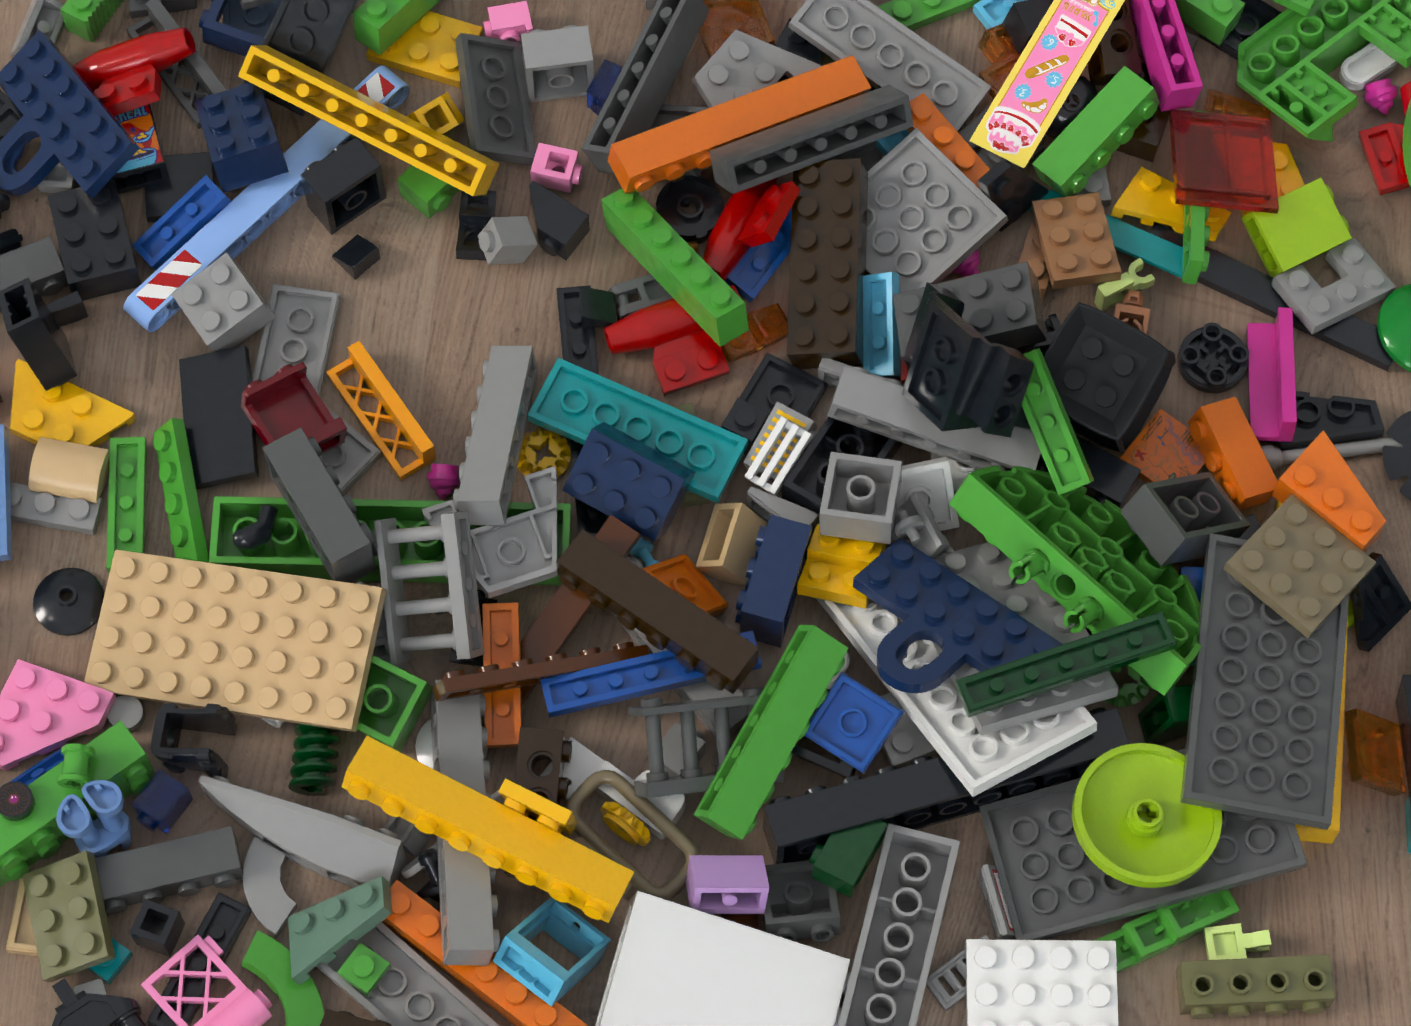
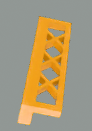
[326,341,436,481]

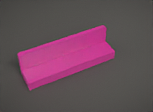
[1247,307,1297,442]

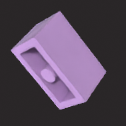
[685,855,770,914]

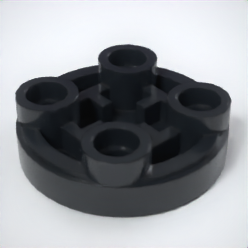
[1177,322,1249,393]

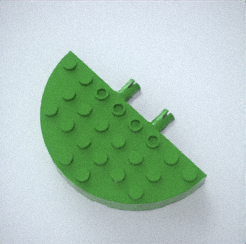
[949,466,1202,696]

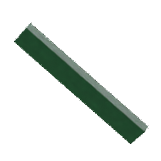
[954,611,1177,718]

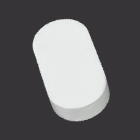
[1339,43,1398,91]

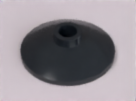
[33,568,105,636]

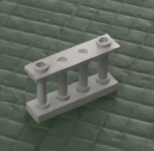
[373,510,484,665]

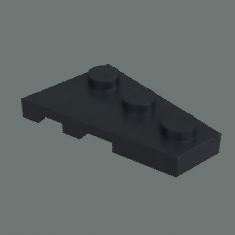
[1277,391,1385,451]

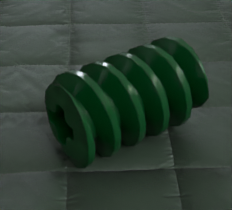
[288,724,340,796]

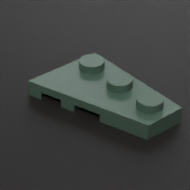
[288,876,392,985]

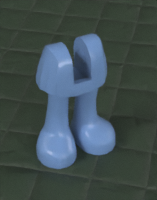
[56,780,132,858]

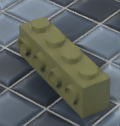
[1176,954,1335,1019]

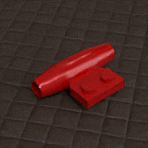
[72,27,196,116]
[1358,81,1411,195]
[702,178,801,281]
[603,285,740,396]

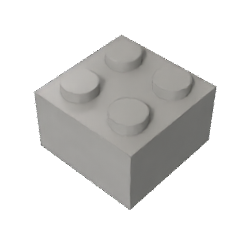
[521,25,595,102]
[171,252,276,352]
[819,452,902,544]

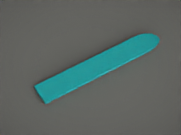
[1028,189,1183,278]

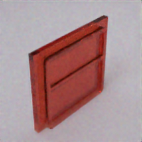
[1169,109,1279,214]

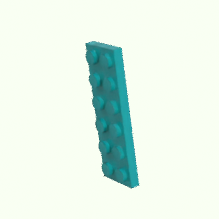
[527,358,748,503]

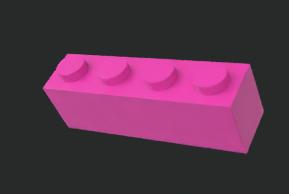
[1130,0,1203,112]

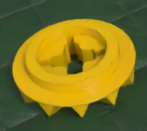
[517,427,571,478]
[600,801,651,846]

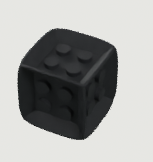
[1043,302,1176,454]

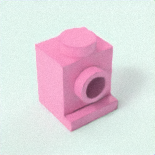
[483,1,533,43]
[530,143,584,193]

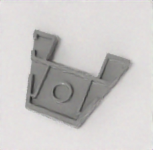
[692,30,822,108]
[422,466,558,598]

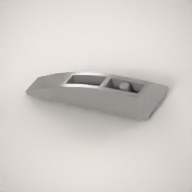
[198,775,407,888]

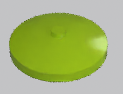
[1072,743,1222,888]

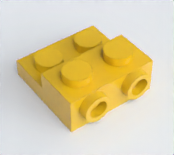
[797,524,886,609]

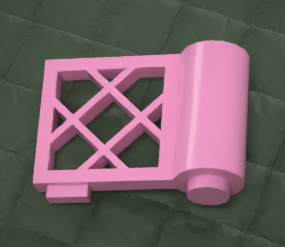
[141,935,273,1026]

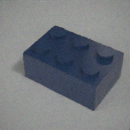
[194,83,289,193]
[562,422,696,541]
[735,515,812,648]

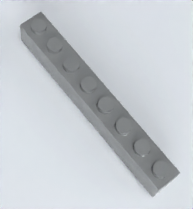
[430,680,500,966]

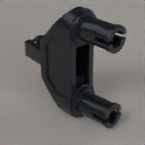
[52,978,146,1026]

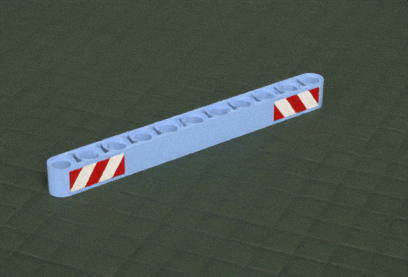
[123,65,410,333]

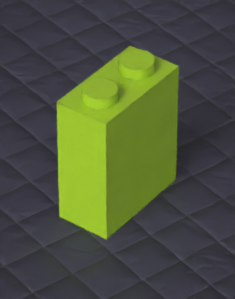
[1241,178,1352,278]

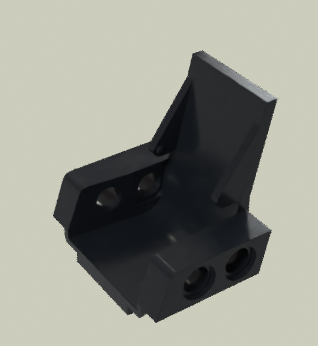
[902,282,1034,438]

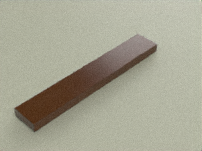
[521,515,641,705]

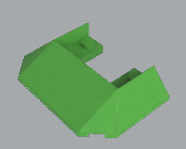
[1237,0,1411,142]

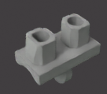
[894,492,950,558]

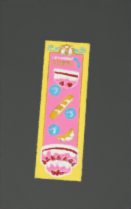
[969,0,1125,168]

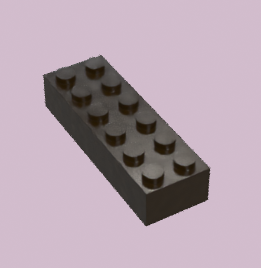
[787,158,868,369]

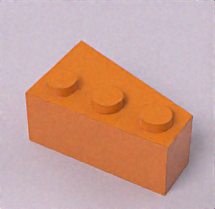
[1272,430,1386,552]

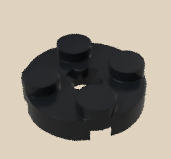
[656,175,724,244]

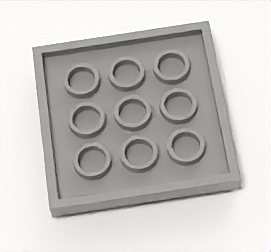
[866,128,1008,293]

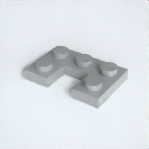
[1271,238,1396,334]

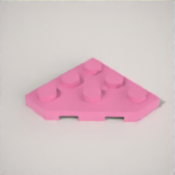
[0,659,117,771]

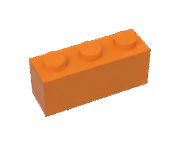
[1188,396,1278,511]

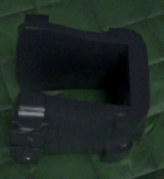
[151,703,236,778]

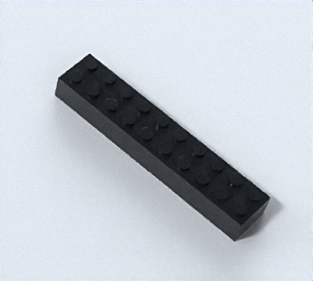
[763,707,1130,864]

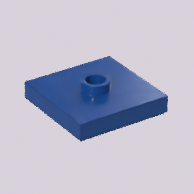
[804,672,904,774]

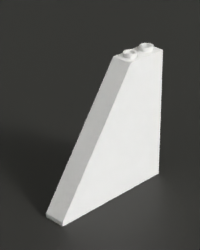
[595,891,851,1026]

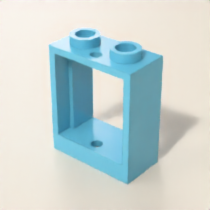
[493,897,611,1007]

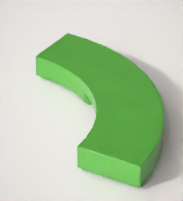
[241,930,324,1026]

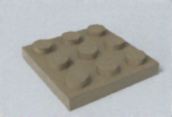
[1223,494,1377,638]

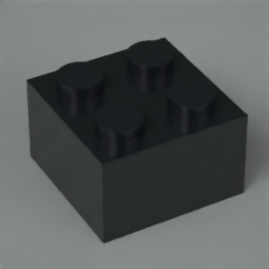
[301,137,386,235]

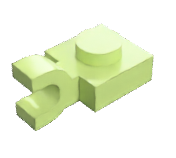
[1094,258,1155,311]
[1203,923,1271,960]

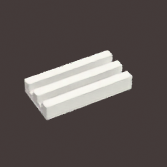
[744,416,812,496]

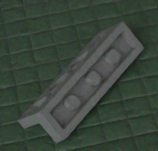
[126,0,227,129]

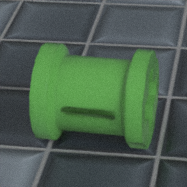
[57,743,95,789]

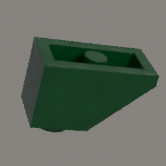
[1138,685,1192,745]
[809,821,887,898]

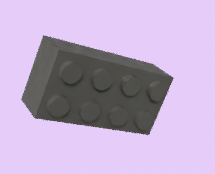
[893,262,1047,369]
[262,427,378,583]

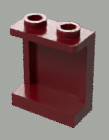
[241,362,347,454]

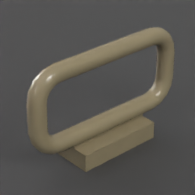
[566,770,700,900]

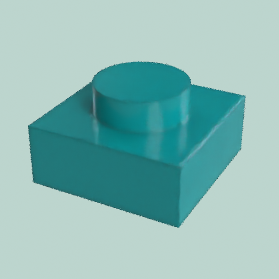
[88,937,133,985]

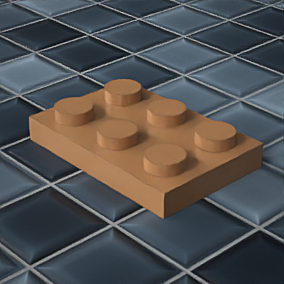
[1031,192,1122,289]

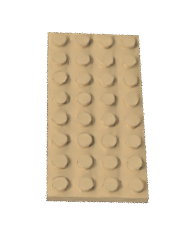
[84,549,386,732]

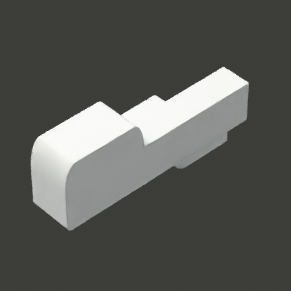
[540,737,686,839]

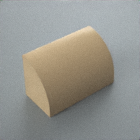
[28,437,109,503]
[695,503,767,585]

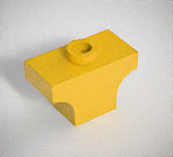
[407,92,465,134]

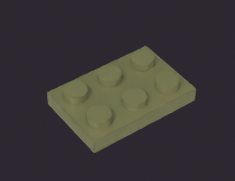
[22,850,115,982]

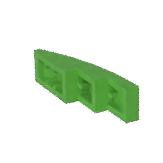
[1094,889,1240,973]

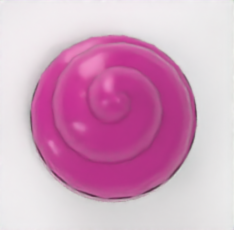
[1363,78,1398,114]
[952,249,981,277]
[427,464,461,500]

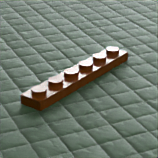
[433,642,649,702]

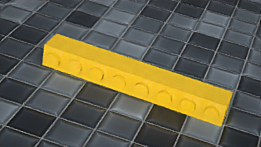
[238,45,499,196]
[341,736,634,923]

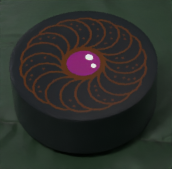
[0,781,35,821]

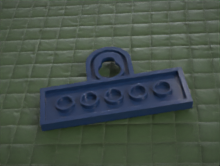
[0,30,140,198]
[853,538,1062,701]

